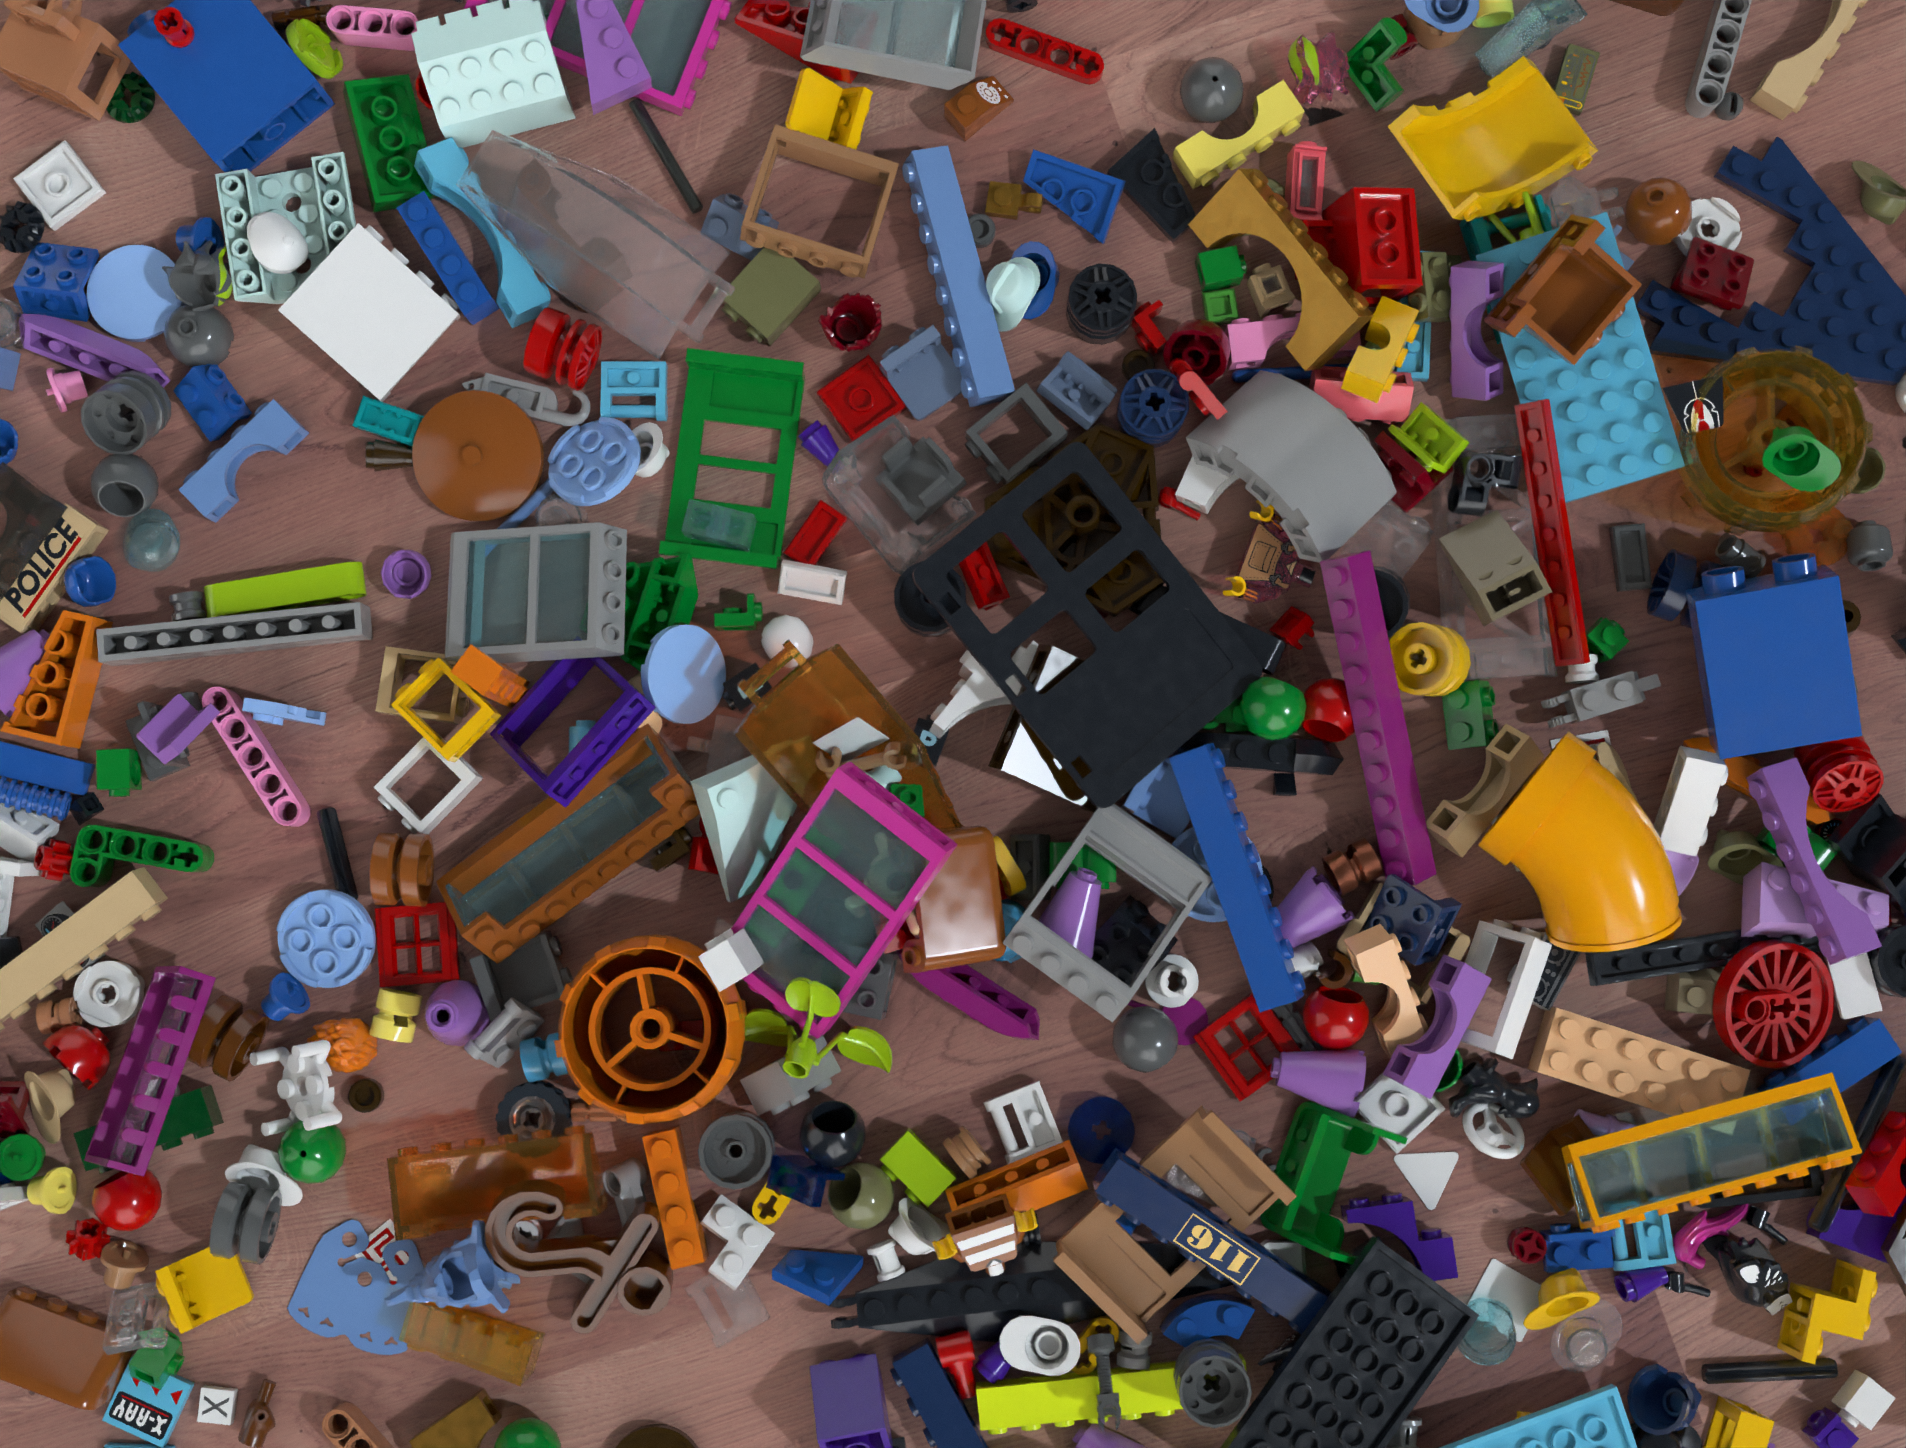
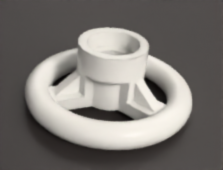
[1462,1103,1525,1159]

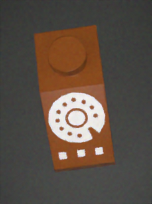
[944,76,1014,141]

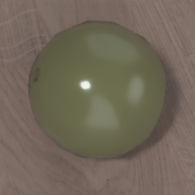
[828,1162,894,1230]

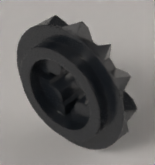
[0,201,44,253]

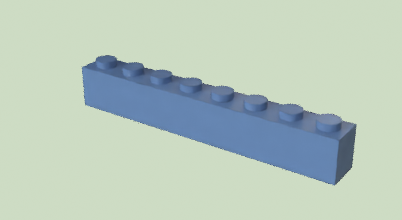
[902,145,1015,407]

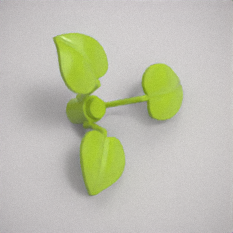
[745,977,892,1079]

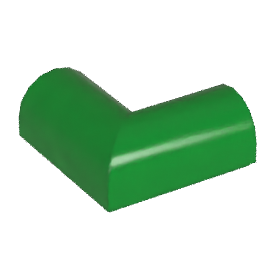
[1338,17,1407,112]

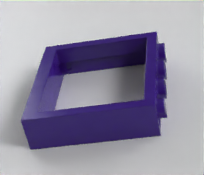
[490,637,656,808]

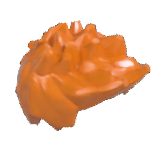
[307,1018,378,1073]

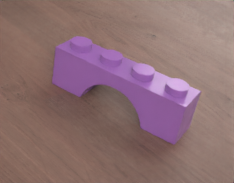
[1449,261,1504,401]
[1383,954,1492,1099]

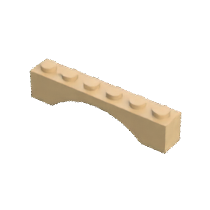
[1750,0,1868,120]

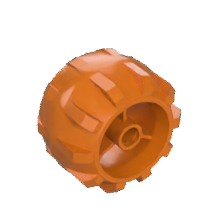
[554,934,748,1125]

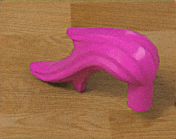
[1672,1204,1748,1269]

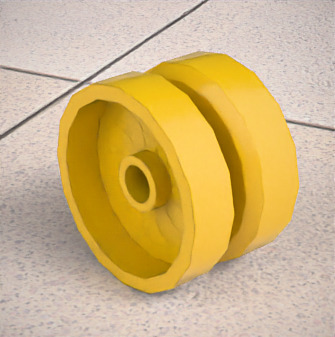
[1389,622,1471,697]

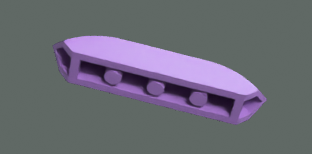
[18,314,170,388]

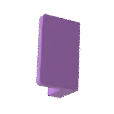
[136,694,220,765]

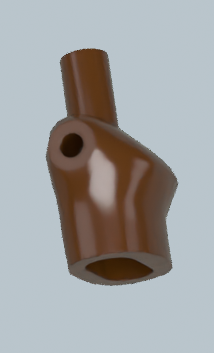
[238,1379,276,1448]

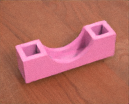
[1224,312,1361,371]

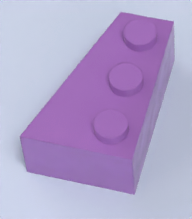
[576,0,652,115]

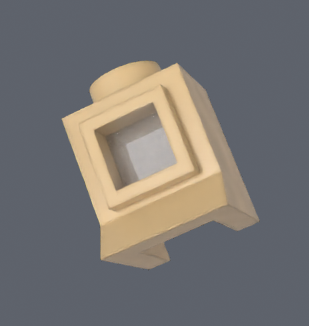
[1246,263,1296,319]

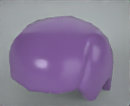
[381,549,432,599]

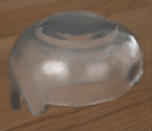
[535,493,588,543]

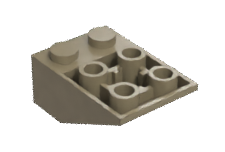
[1438,510,1552,627]

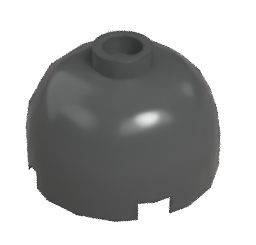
[164,304,234,367]

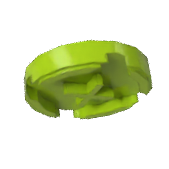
[285,18,343,79]

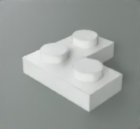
[700,1194,775,1291]

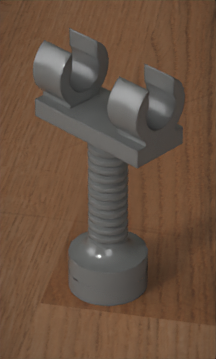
[1087,1333,1121,1432]

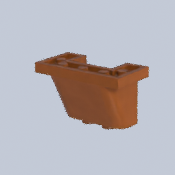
[1483,214,1642,365]

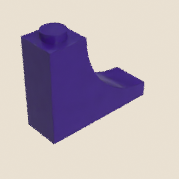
[1806,1164,1906,1263]

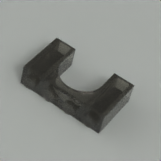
[0,462,68,601]

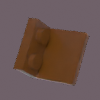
[1520,1115,1621,1216]

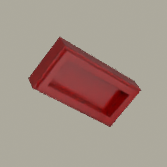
[783,499,848,565]

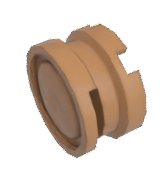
[942,1125,992,1179]

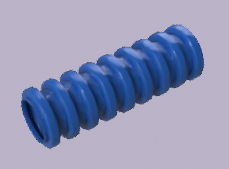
[0,776,72,821]

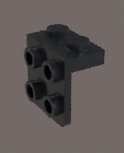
[1092,895,1178,986]

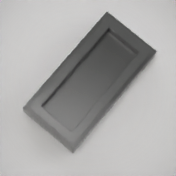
[1609,523,1652,592]

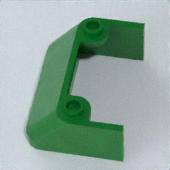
[1260,1101,1408,1264]

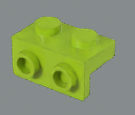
[1388,402,1470,474]

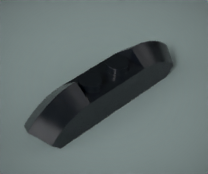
[1177,732,1344,775]

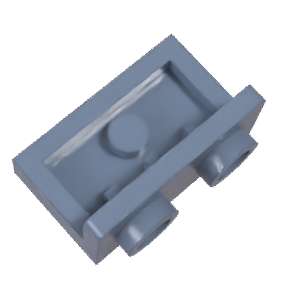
[700,193,779,261]
[1037,351,1118,430]

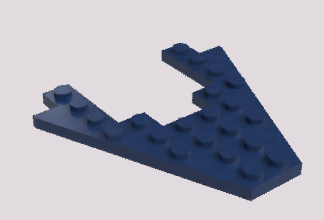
[1636,137,1906,386]

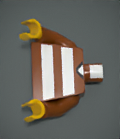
[932,1194,1038,1276]

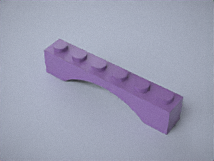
[1746,757,1882,965]

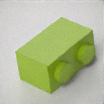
[880,1128,956,1207]

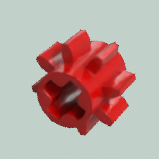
[34,839,74,881]
[66,1217,111,1261]

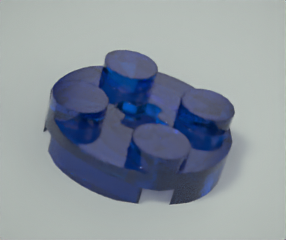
[1068,1095,1135,1164]

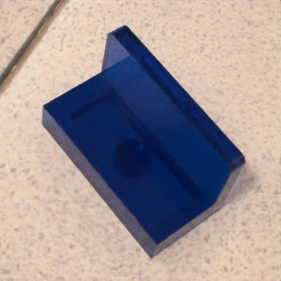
[766,1155,846,1207]

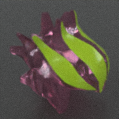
[1288,32,1350,105]

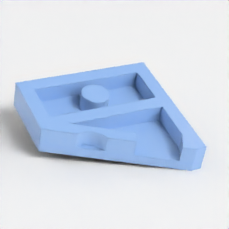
[242,697,327,726]

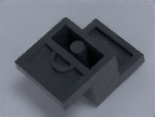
[1828,793,1906,914]

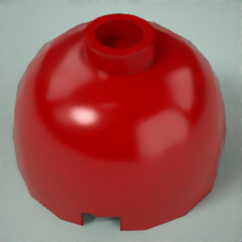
[42,1025,111,1090]

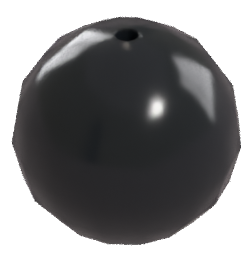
[800,1101,866,1168]

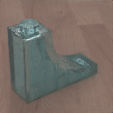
[1475,0,1588,78]

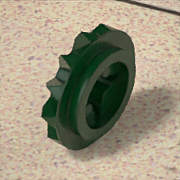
[106,71,155,123]

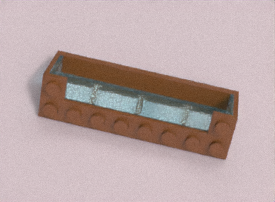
[436,724,700,964]

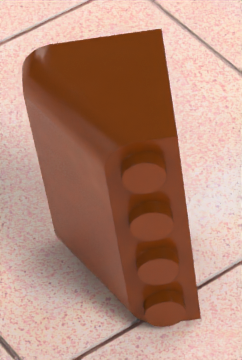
[0,1287,139,1410]

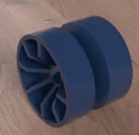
[1647,549,1727,629]

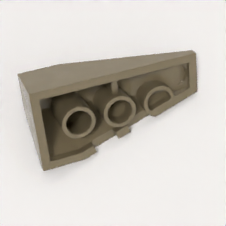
[1664,966,1801,1024]

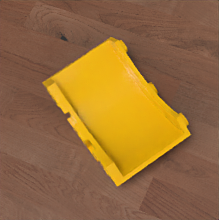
[1387,55,1598,221]

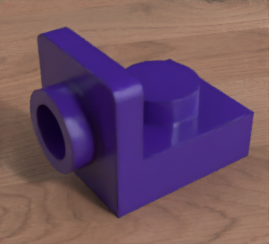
[1802,1407,1859,1448]

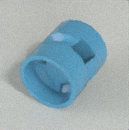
[520,1032,569,1083]

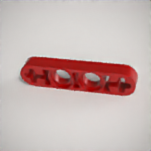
[985,18,1104,85]

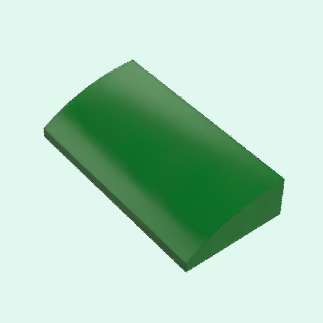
[343,74,437,213]

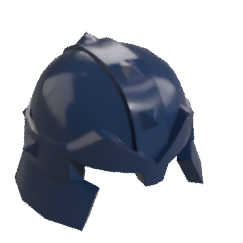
[1627,1364,1702,1435]

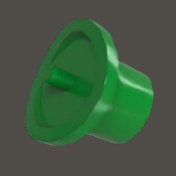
[0,1133,46,1181]

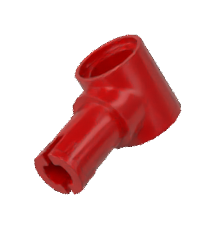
[935,1330,976,1399]

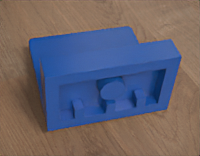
[13,242,100,322]

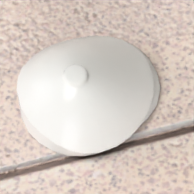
[247,212,309,274]

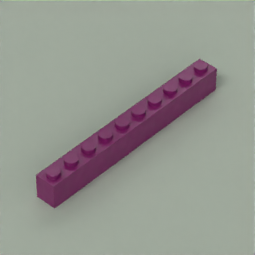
[1320,550,1437,885]

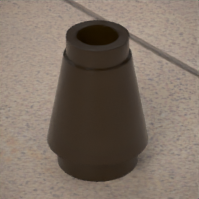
[365,439,413,472]

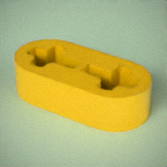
[993,835,1026,896]
[752,1164,801,1225]
[1071,1316,1119,1375]

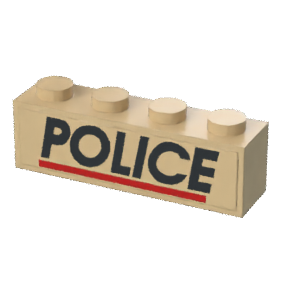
[0,503,109,634]

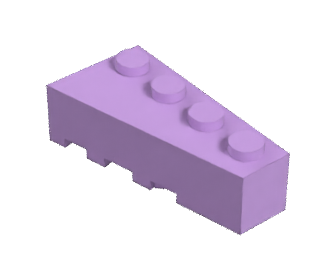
[1741,862,1889,938]

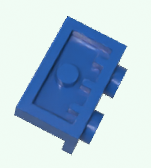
[1540,1223,1615,1273]

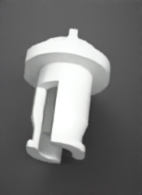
[1145,954,1199,1008]

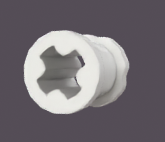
[866,1239,906,1282]

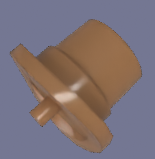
[100,1240,149,1289]

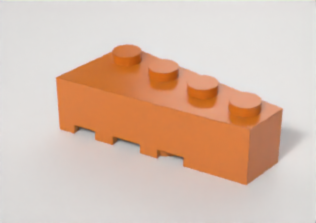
[0,610,113,749]

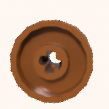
[370,833,435,906]

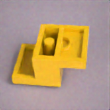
[1777,1259,1878,1364]

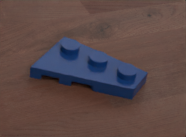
[1023,149,1126,244]

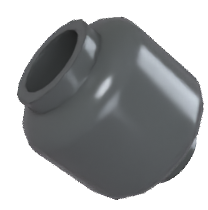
[1845,520,1893,572]

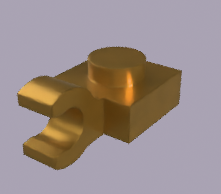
[985,181,1043,220]

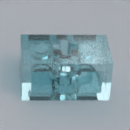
[681,499,757,552]

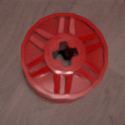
[523,307,602,391]
[1793,735,1884,812]

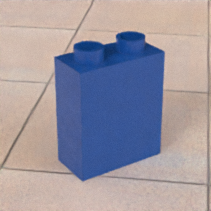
[118,0,335,172]
[1686,553,1862,759]

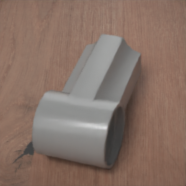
[602,1157,647,1227]

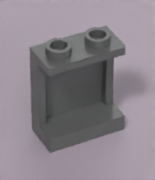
[469,931,573,1022]

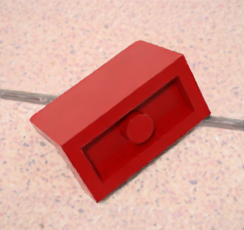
[959,542,1010,611]

